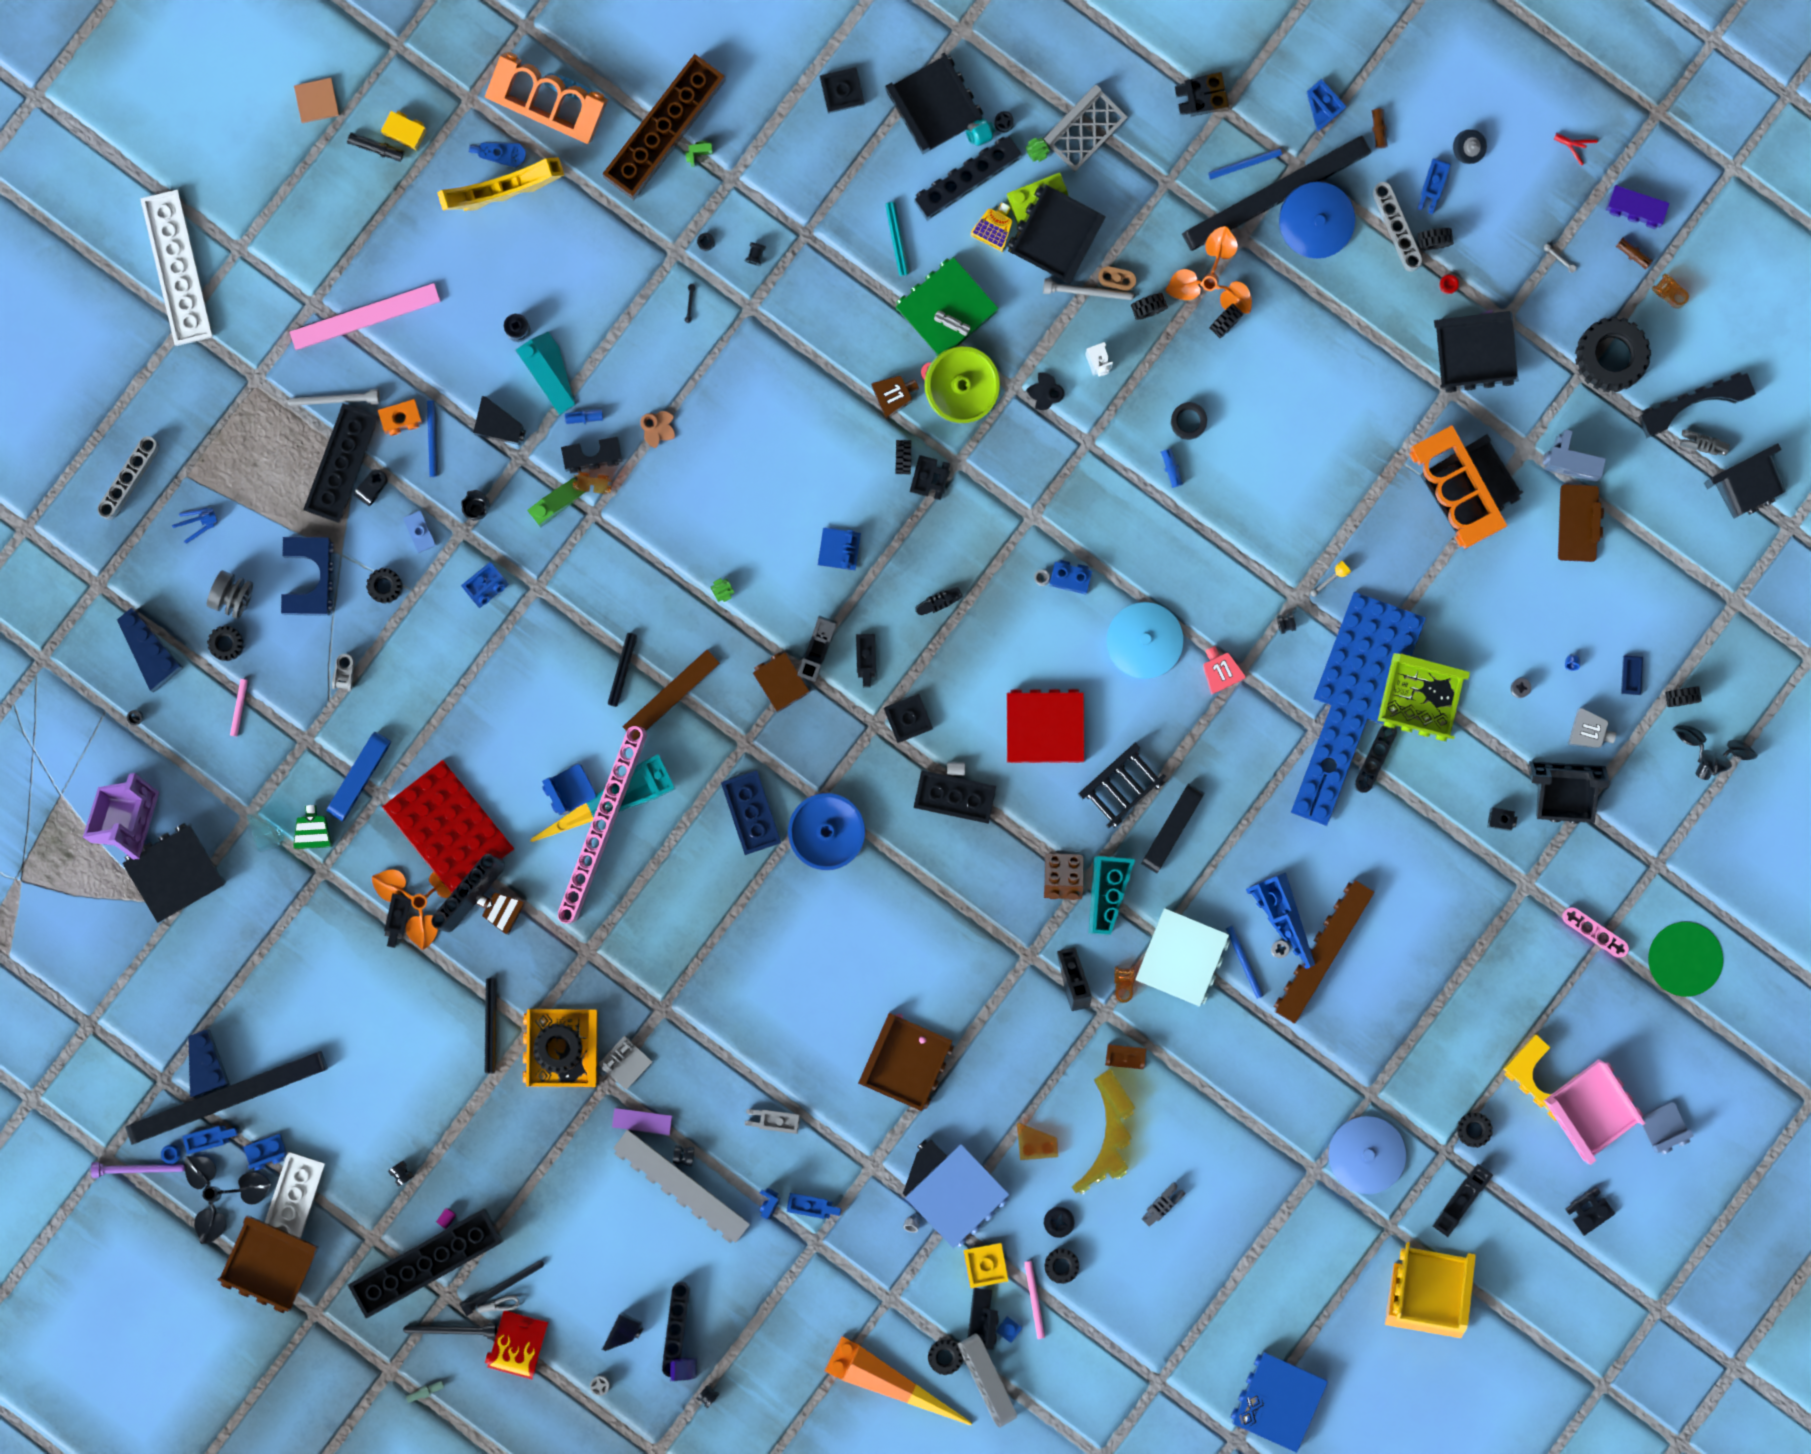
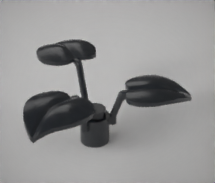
[1672,726,1758,780]
[185,1156,271,1244]

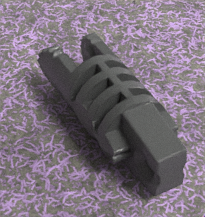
[1680,429,1730,456]
[1142,1182,1185,1227]

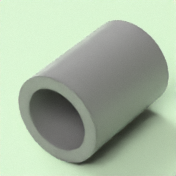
[947,762,965,776]

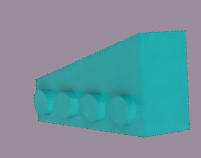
[1088,856,1136,935]

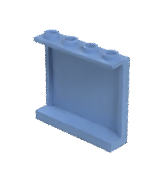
[905,1144,1009,1248]

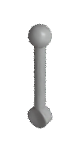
[1544,244,1576,273]

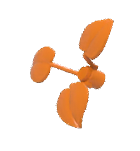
[1165,226,1252,314]
[372,869,451,950]

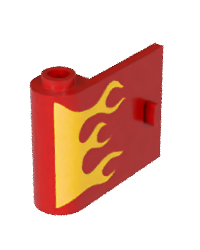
[485,1311,548,1380]

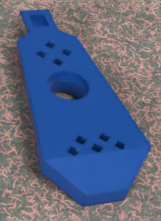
[469,143,526,168]

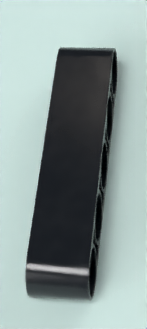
[1141,783,1205,873]
[431,854,505,932]
[662,1281,690,1377]

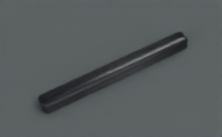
[485,978,496,1074]

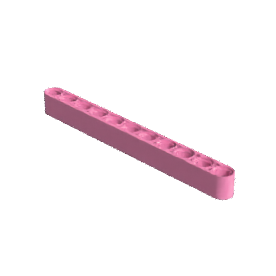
[558,726,647,924]

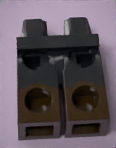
[1175,72,1229,117]

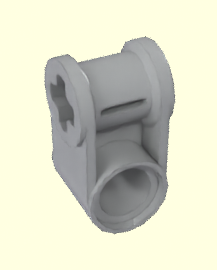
[332,654,355,692]

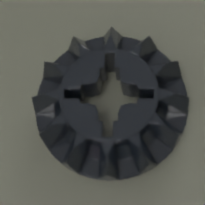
[1044,1207,1075,1238]

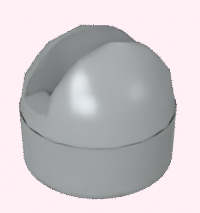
[1034,570,1050,586]
[903,1216,920,1233]

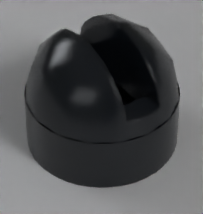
[127,710,143,726]

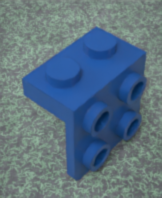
[542,764,596,815]

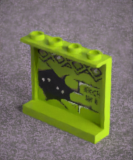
[1378,653,1470,742]

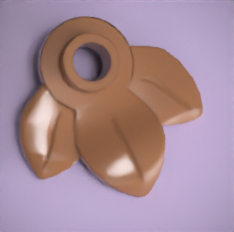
[640,411,675,448]

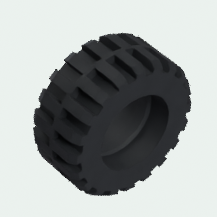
[1575,317,1651,392]

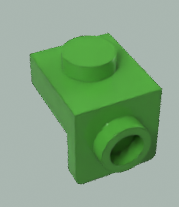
[686,141,713,167]

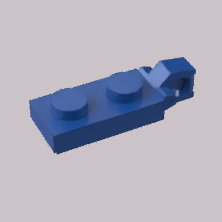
[182,1126,238,1155]
[786,1193,841,1219]

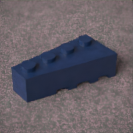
[117,608,183,693]

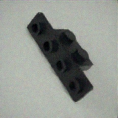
[964,1288,999,1365]

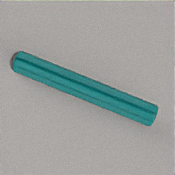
[885,202,909,276]

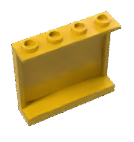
[1393,1242,1476,1333]

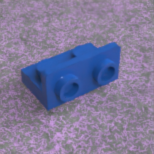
[461,562,509,608]
[243,1134,287,1171]
[759,1188,781,1220]

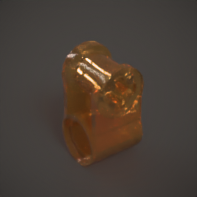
[1652,274,1689,309]
[1114,966,1134,1004]

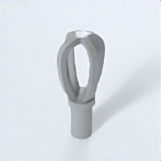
[478,1296,520,1313]

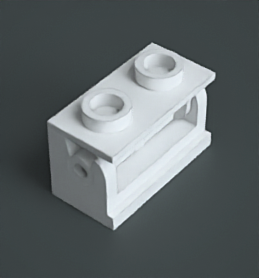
[1085,342,1113,377]

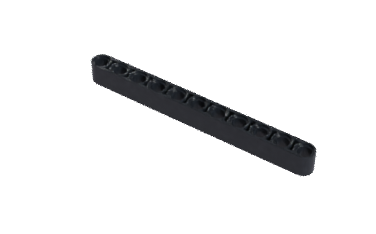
[1181,136,1372,251]
[125,1051,328,1145]

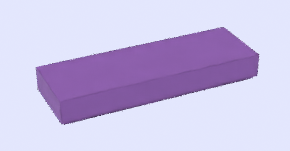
[612,1108,672,1135]

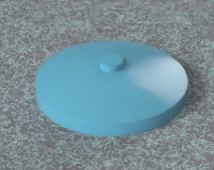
[1107,602,1183,679]

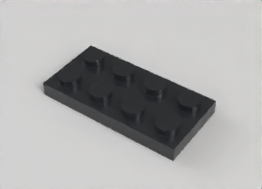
[913,770,996,824]

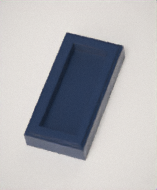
[1621,656,1643,695]

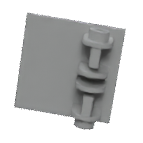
[598,1036,652,1090]

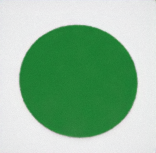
[1648,922,1723,997]

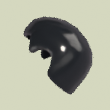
[461,490,490,521]

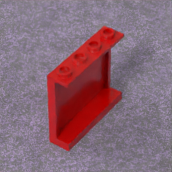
[1006,689,1084,763]

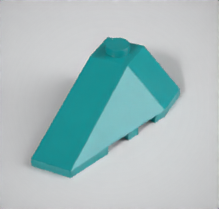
[515,332,575,415]

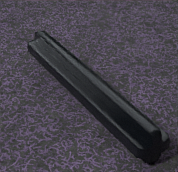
[608,633,637,707]

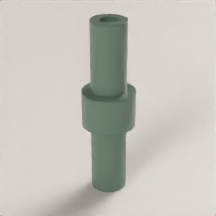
[406,1381,445,1403]

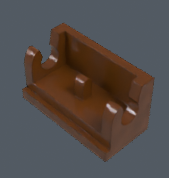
[1105,1044,1146,1070]

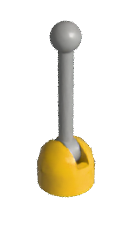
[1310,560,1351,597]

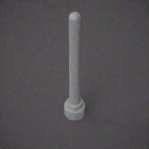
[1043,278,1134,300]
[288,389,380,406]

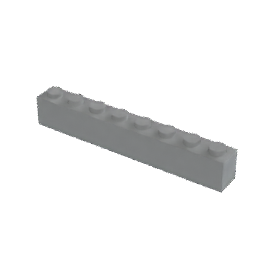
[613,1130,750,1243]

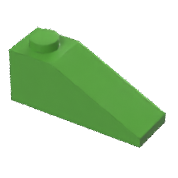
[527,477,586,528]

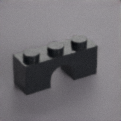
[561,437,622,474]

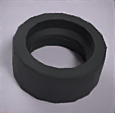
[1171,402,1207,440]

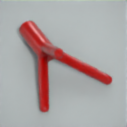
[1554,133,1598,165]

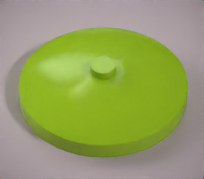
[925,347,1000,423]

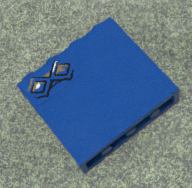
[1230,1352,1328,1453]

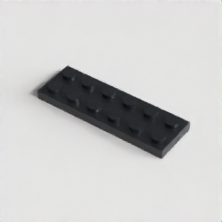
[303,403,379,524]

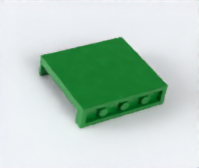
[896,257,998,356]

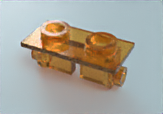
[573,472,612,495]

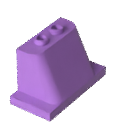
[83,773,159,859]

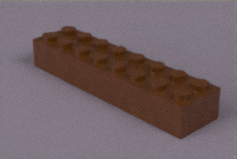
[602,53,726,200]

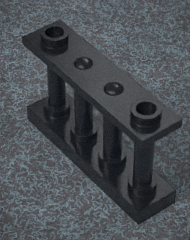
[1077,742,1166,829]

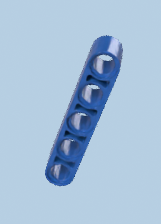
[326,732,391,822]

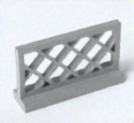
[1043,85,1127,172]

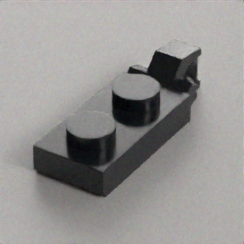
[856,634,876,688]
[384,893,411,948]

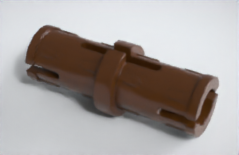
[1371,109,1388,149]
[1615,237,1653,270]

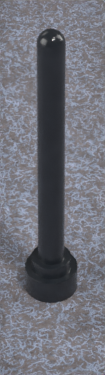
[459,1261,544,1316]
[403,1323,497,1339]

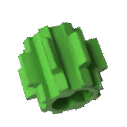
[1025,137,1050,162]
[710,578,735,602]

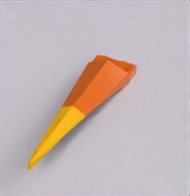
[824,1336,972,1425]

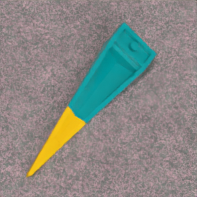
[530,754,675,842]

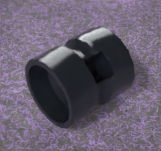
[503,313,531,342]

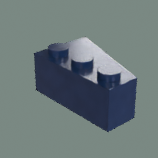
[188,1029,230,1097]

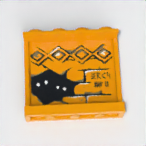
[523,1009,598,1087]

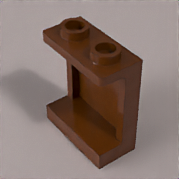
[753,652,810,713]

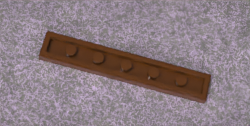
[622,650,720,740]

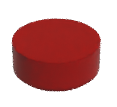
[1439,274,1459,294]

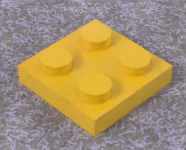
[963,1243,1008,1288]

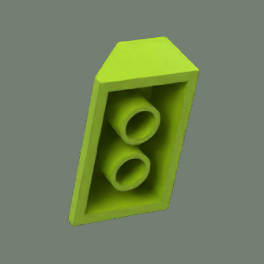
[1006,173,1069,225]

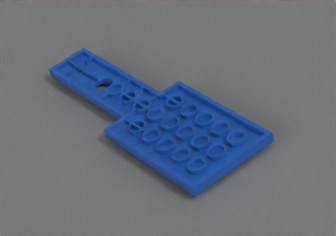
[1291,592,1426,826]

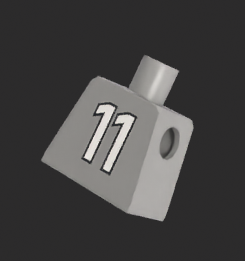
[1568,708,1616,748]

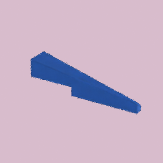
[1246,872,1315,969]

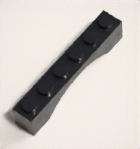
[1638,372,1756,438]

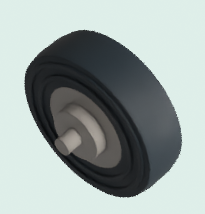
[1453,129,1487,164]

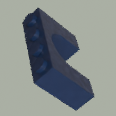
[281,537,334,616]

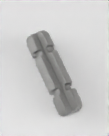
[934,311,970,336]

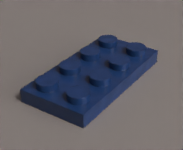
[721,770,781,855]

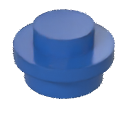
[161,1145,181,1164]

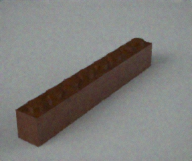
[1273,880,1375,1024]

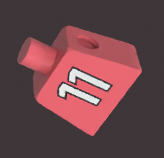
[1203,646,1246,695]

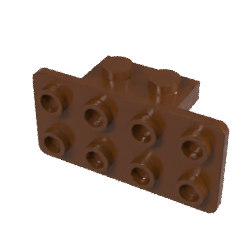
[1558,484,1604,562]

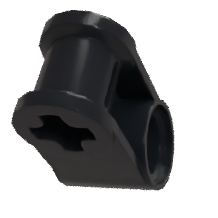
[354,469,388,507]

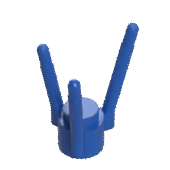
[172,507,218,544]

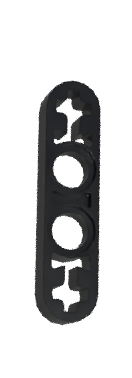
[1354,726,1397,793]

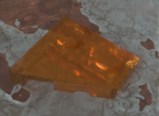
[1017,1123,1059,1160]

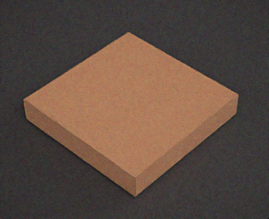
[294,78,339,124]

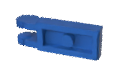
[1417,158,1451,214]

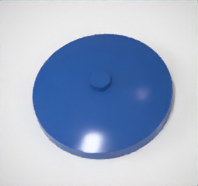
[1279,182,1355,259]
[788,793,865,870]

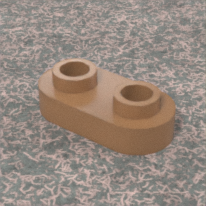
[1098,266,1136,291]

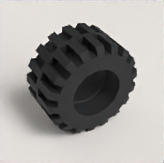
[534,1023,582,1074]

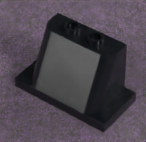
[1704,443,1786,519]
[1528,761,1610,824]

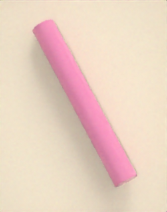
[230,679,248,737]

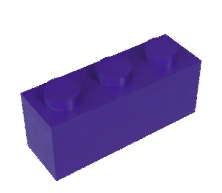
[1605,185,1670,229]

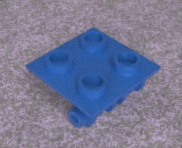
[818,527,861,571]

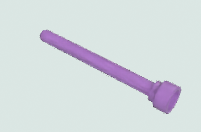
[91,1162,185,1178]

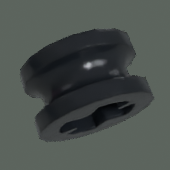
[697,233,715,251]

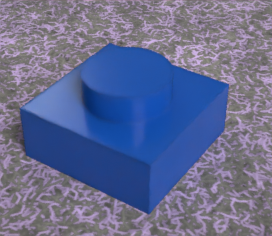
[996,1316,1023,1343]

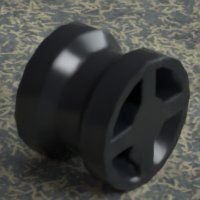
[994,111,1014,133]
[1276,612,1296,634]
[696,1384,720,1409]

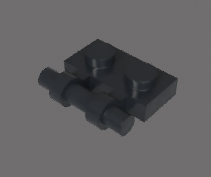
[909,455,950,501]
[1565,1187,1615,1236]

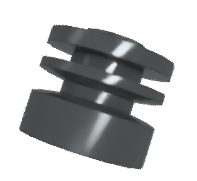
[207,570,253,619]

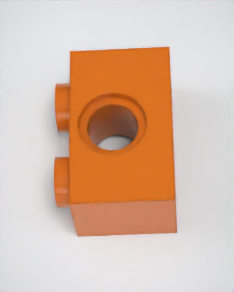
[378,399,423,436]

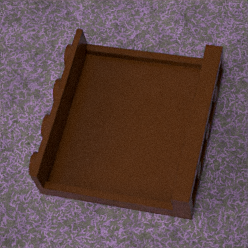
[858,1013,954,1112]
[217,1215,319,1313]

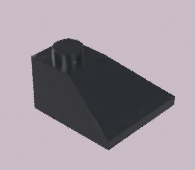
[602,1312,643,1351]

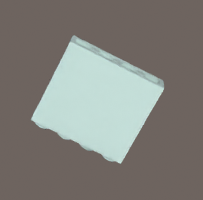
[1135,908,1230,1007]

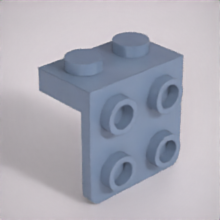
[1642,1102,1694,1155]

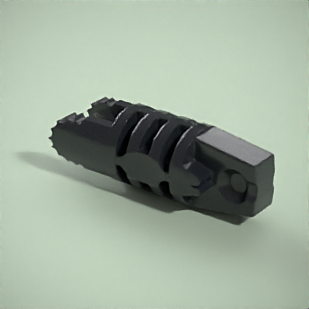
[915,587,963,616]

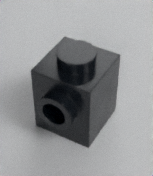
[1487,807,1517,831]

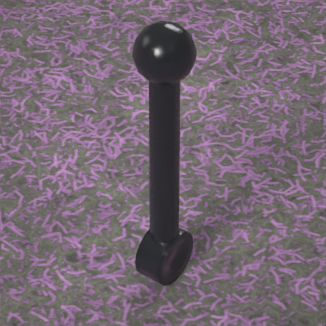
[684,284,695,323]

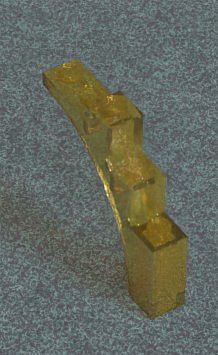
[1071,1069,1135,1194]

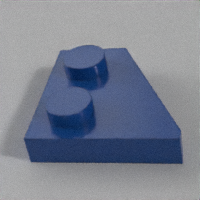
[1306,79,1346,132]

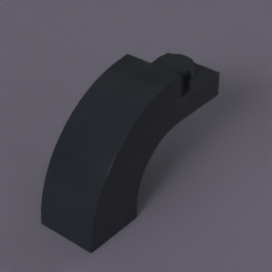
[797,615,837,682]

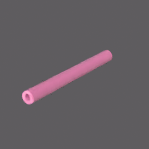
[1024,1261,1045,1339]

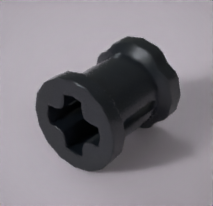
[745,242,766,266]

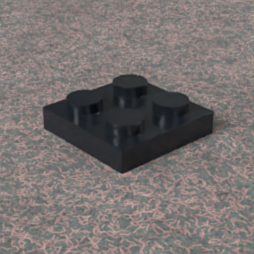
[819,67,865,113]
[884,694,933,743]

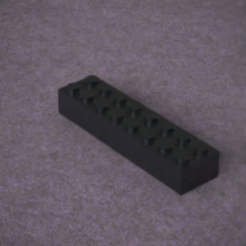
[347,1208,504,1319]

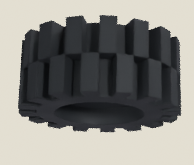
[1418,228,1454,250]
[1131,293,1168,320]
[1209,303,1244,339]
[895,440,911,475]
[366,568,402,604]
[207,626,244,661]
[1665,686,1702,707]
[1456,1113,1493,1147]
[1044,1248,1079,1284]
[928,1339,963,1375]

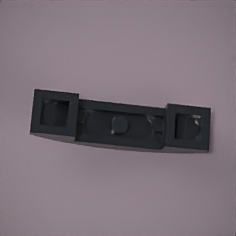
[1432,1163,1493,1237]

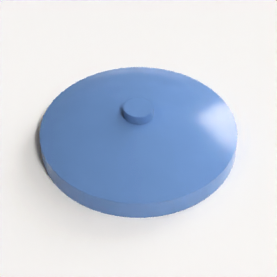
[1328,1116,1406,1194]

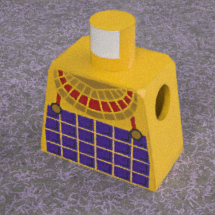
[971,203,1013,252]

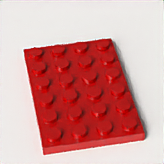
[382,760,514,894]

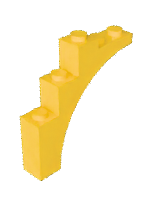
[437,157,564,211]

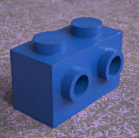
[1049,560,1092,595]

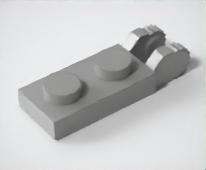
[744,1109,800,1134]

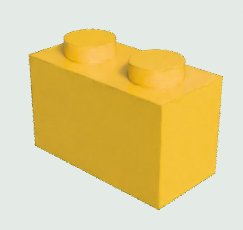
[381,111,427,151]

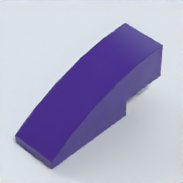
[670,1358,697,1381]

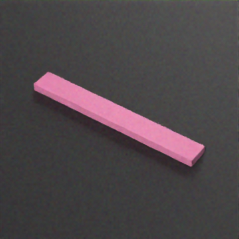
[290,283,441,351]

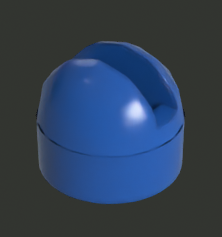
[1565,654,1581,671]

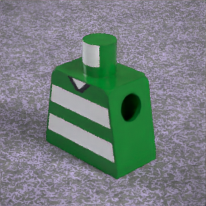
[293,805,332,849]

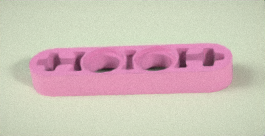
[1562,908,1629,958]

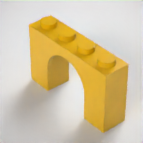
[1503,1034,1578,1121]

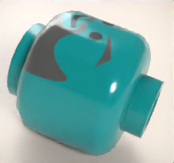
[966,118,995,146]

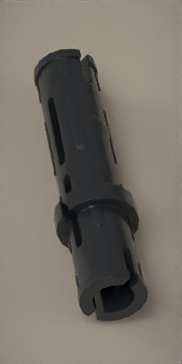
[347,132,405,162]

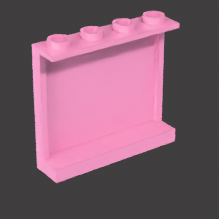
[1544,1059,1645,1165]

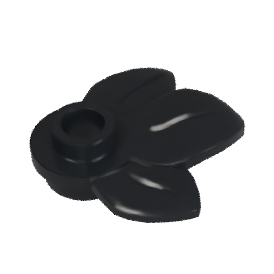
[1026,372,1064,410]

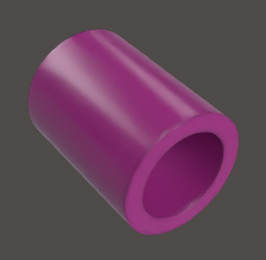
[436,1208,457,1229]

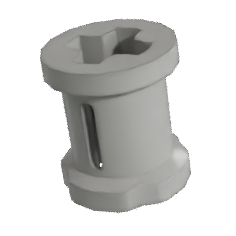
[1271,941,1289,958]

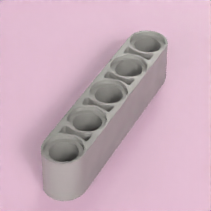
[1373,182,1422,272]
[98,436,159,520]
[958,1334,1017,1428]

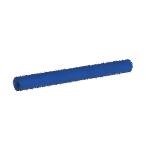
[1208,148,1282,180]
[427,400,437,477]
[1225,926,1264,999]

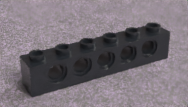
[914,136,1022,221]

